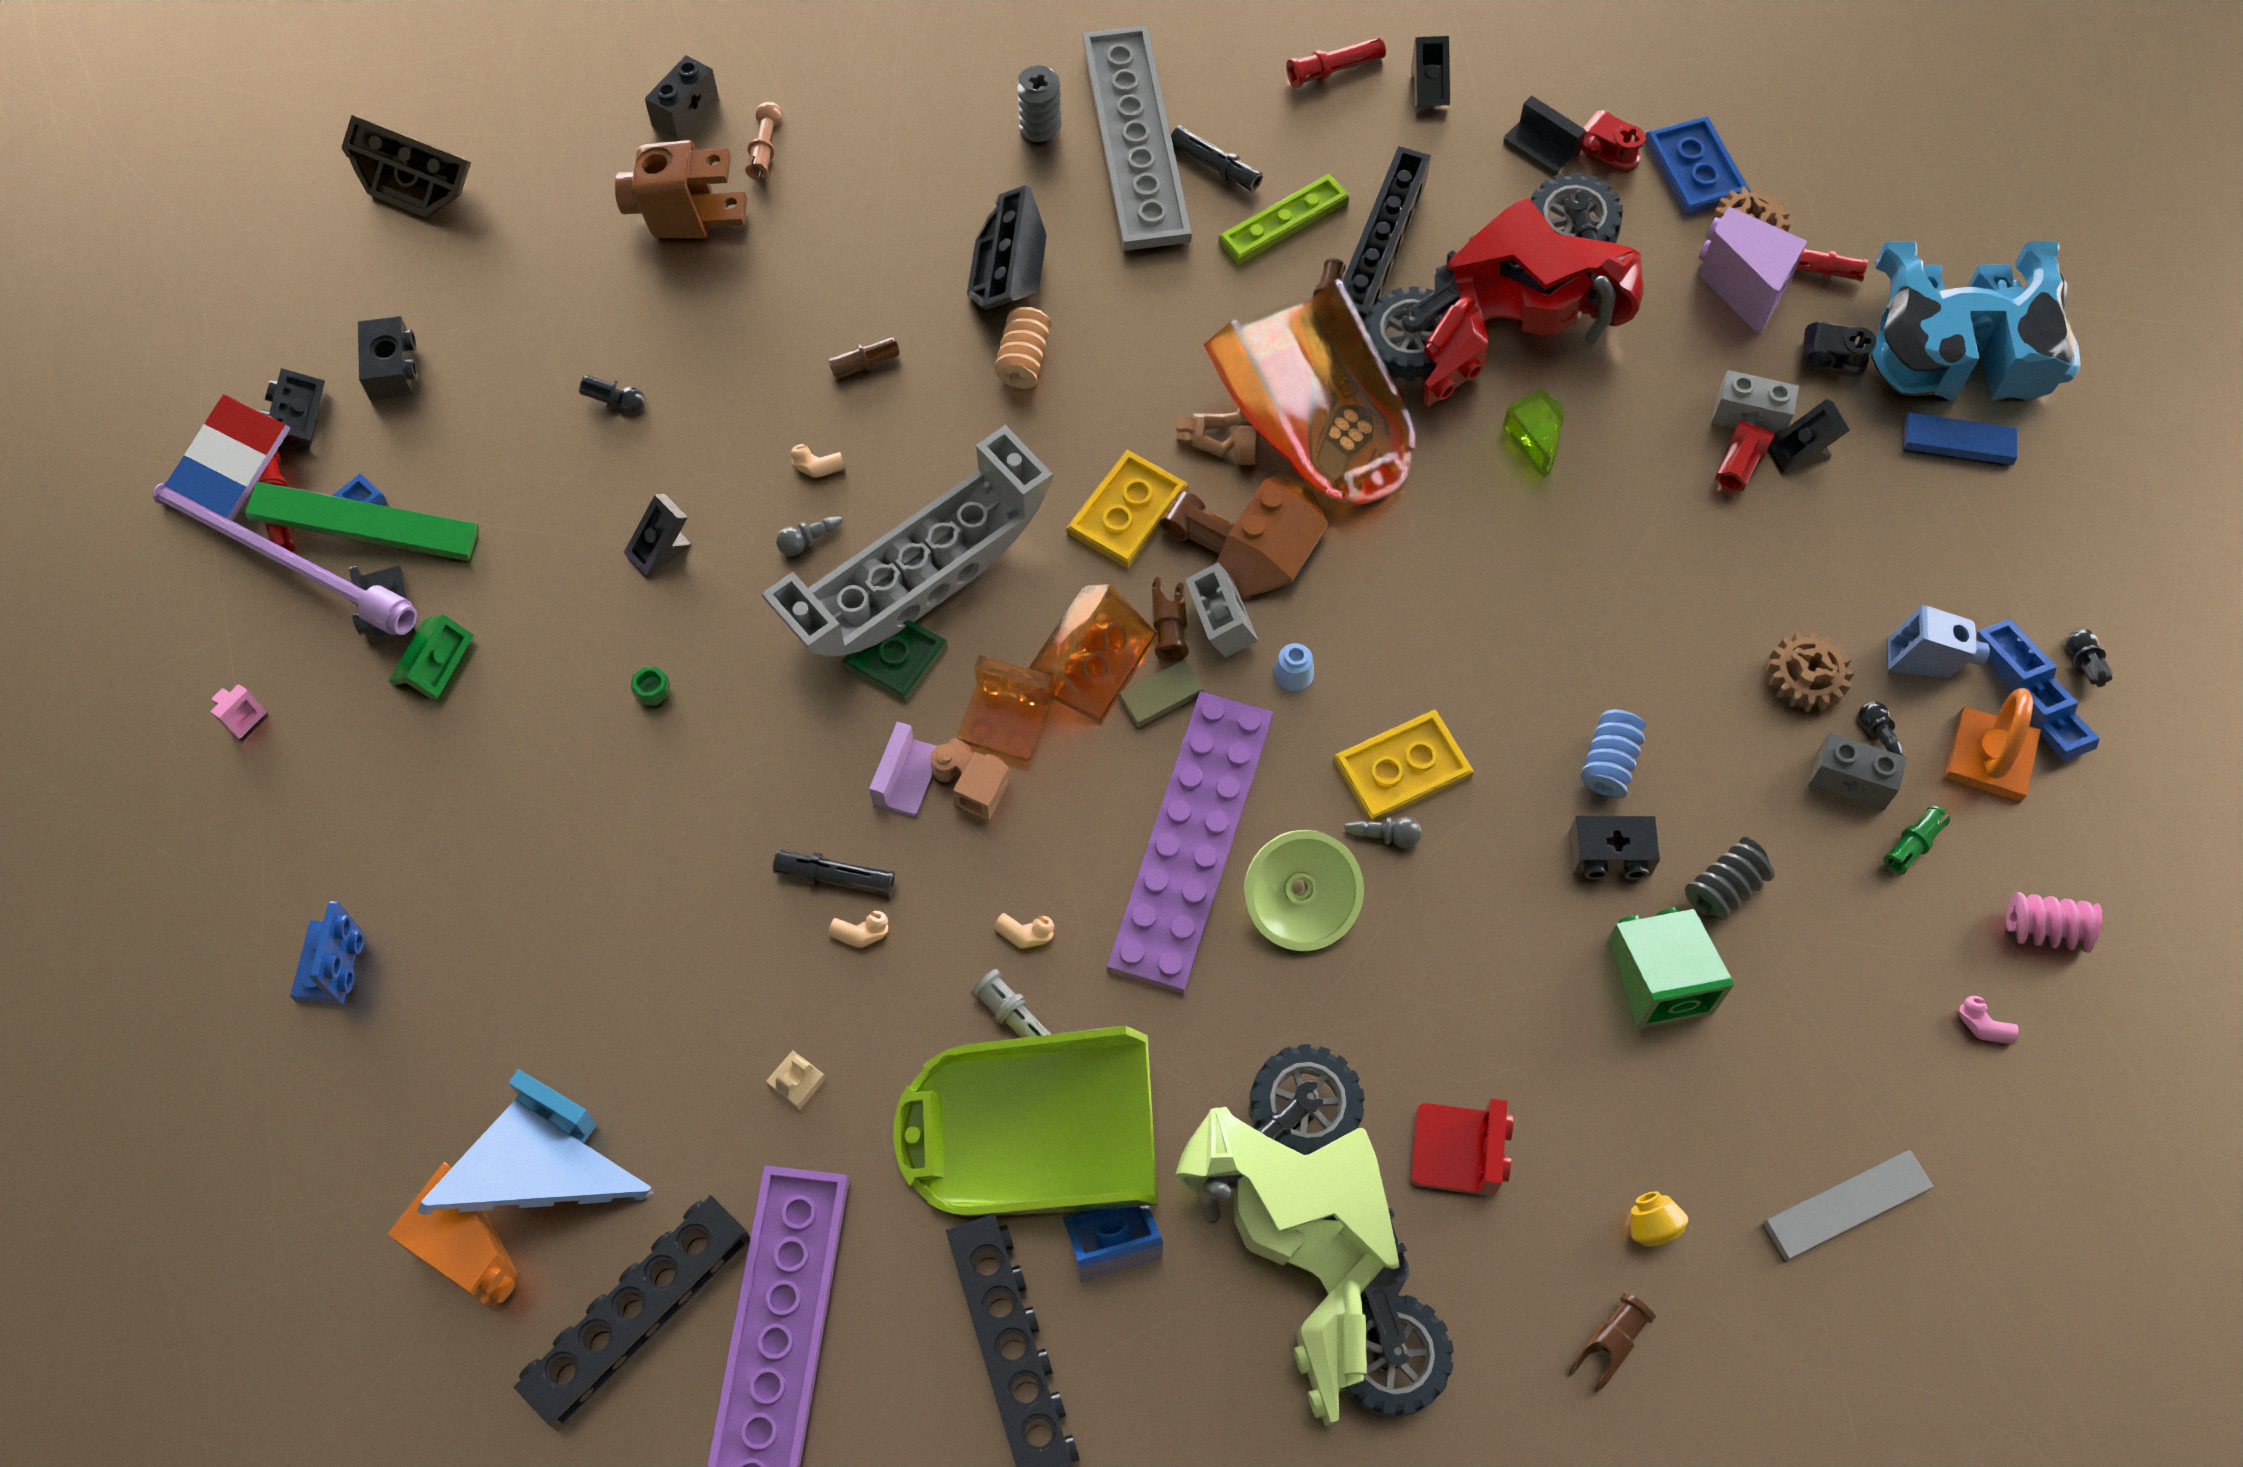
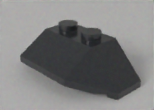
[967,184,1047,310]

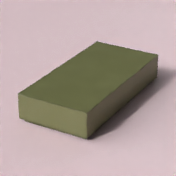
[1119,659,1204,728]

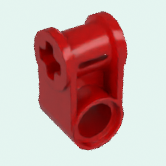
[1581,111,1645,171]

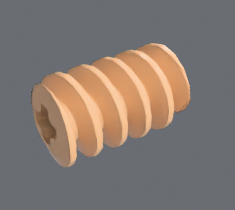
[994,307,1051,389]

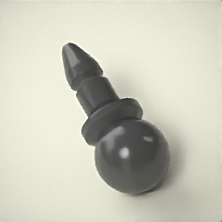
[776,516,843,556]
[1344,817,1422,848]

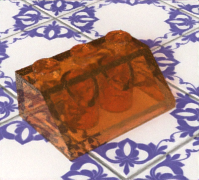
[1026,584,1157,721]

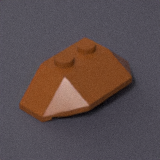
[1216,473,1328,601]

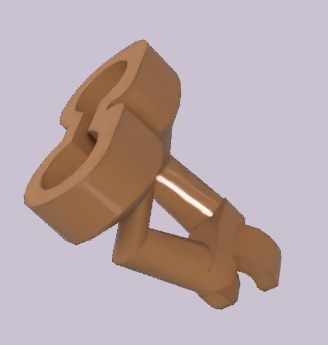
[1176,401,1259,465]

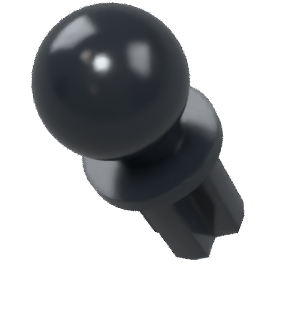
[579,375,646,415]
[2066,628,2113,687]

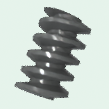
[1017,65,1062,142]
[1685,836,1775,920]

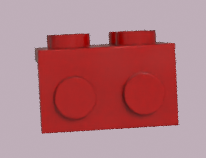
[1411,1098,1514,1197]

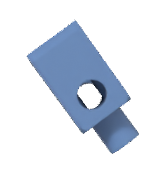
[1887,605,1990,678]

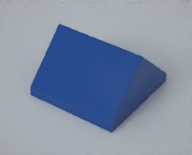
[1063,1206,1163,1282]

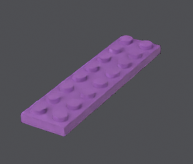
[1107,691,1273,995]
[707,1165,849,1467]

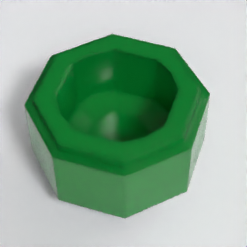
[631,667,670,705]

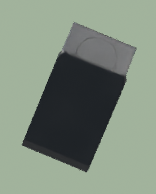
[1411,36,1450,108]
[1769,399,1850,472]
[624,494,691,576]

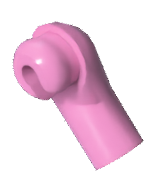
[1960,996,2019,1045]

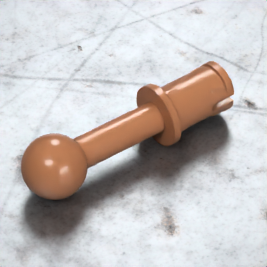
[745,101,782,180]

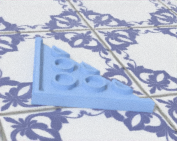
[417,1100,651,1215]

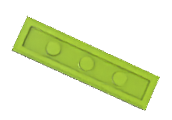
[1219,173,1350,265]

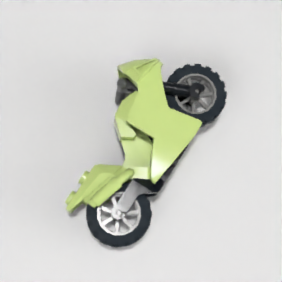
[1175,1044,1454,1426]

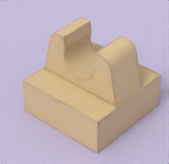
[766,1050,826,1110]

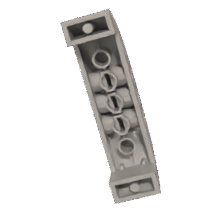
[762,425,1053,656]

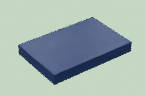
[1645,116,1751,216]

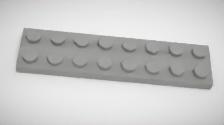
[1082,25,1192,251]

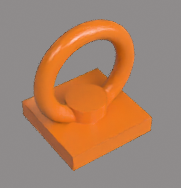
[1944,688,2041,802]

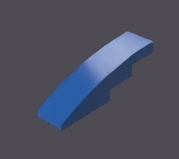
[1976,619,2100,762]

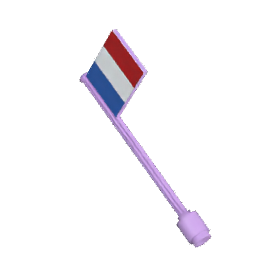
[153,394,417,635]

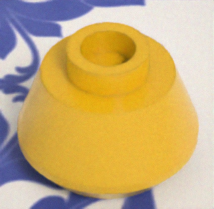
[1631,1191,1688,1247]

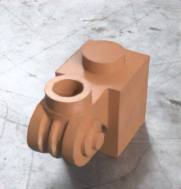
[930,738,1010,821]

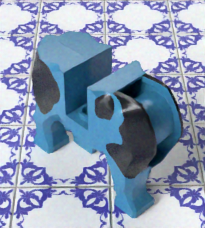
[1871,241,2081,400]

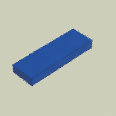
[1904,412,2018,465]

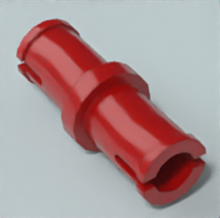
[1795,249,1868,282]

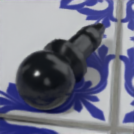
[1858,701,1904,756]

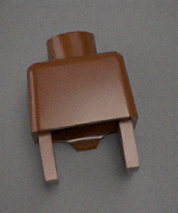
[615,140,747,238]

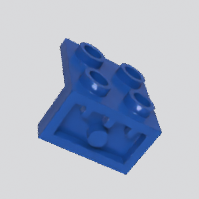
[290,901,364,1006]

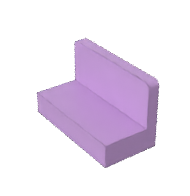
[869,722,937,817]

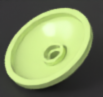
[1244,830,1364,951]

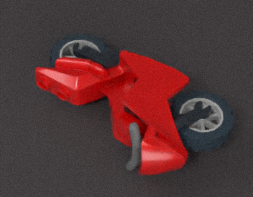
[1364,173,1644,407]

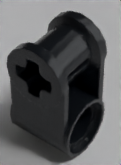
[1802,322,1877,374]

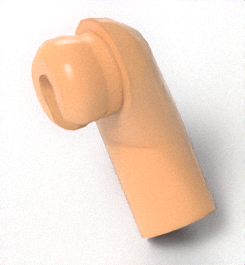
[791,445,845,478]

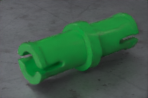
[1883,805,1951,875]

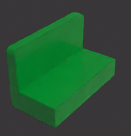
[388,614,474,699]

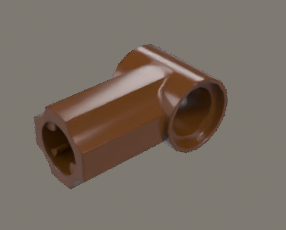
[1159,491,1235,555]

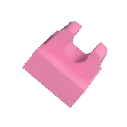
[210,684,267,739]

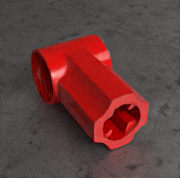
[1715,419,1775,493]

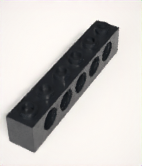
[1330,146,1431,339]
[513,1195,750,1432]
[945,1214,1080,1467]

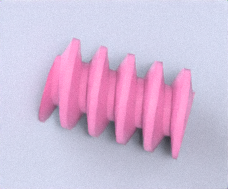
[2006,892,2102,953]

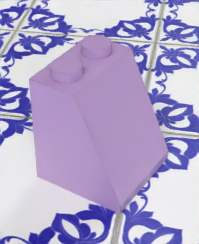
[1698,207,1807,334]

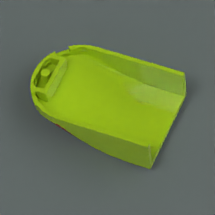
[893,1026,1158,1216]

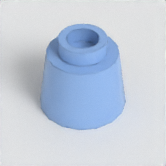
[1273,643,1315,691]

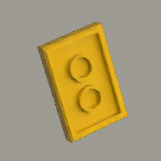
[1066,450,1188,569]
[1333,709,1474,822]

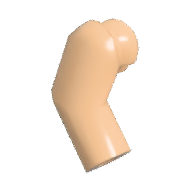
[828,911,889,948]
[993,913,1054,949]

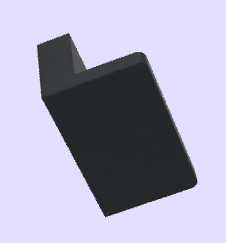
[1504,95,1586,176]

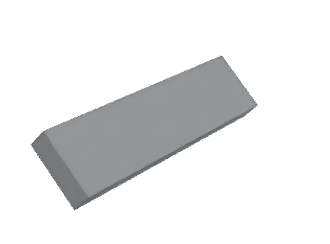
[1763,1149,1934,1262]

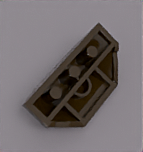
[341,115,471,218]

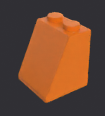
[387,1162,518,1310]

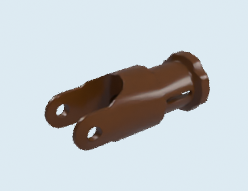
[1152,577,1189,662]
[1569,1292,1656,1393]

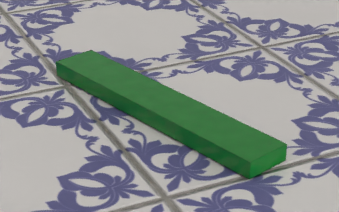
[245,482,479,561]

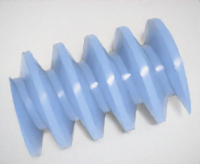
[1580,709,1646,798]

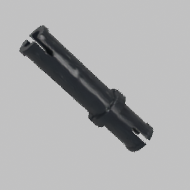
[1171,125,1263,192]
[773,848,895,897]

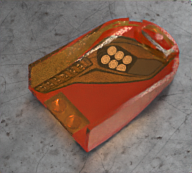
[1203,278,1415,504]

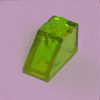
[1503,387,1565,478]

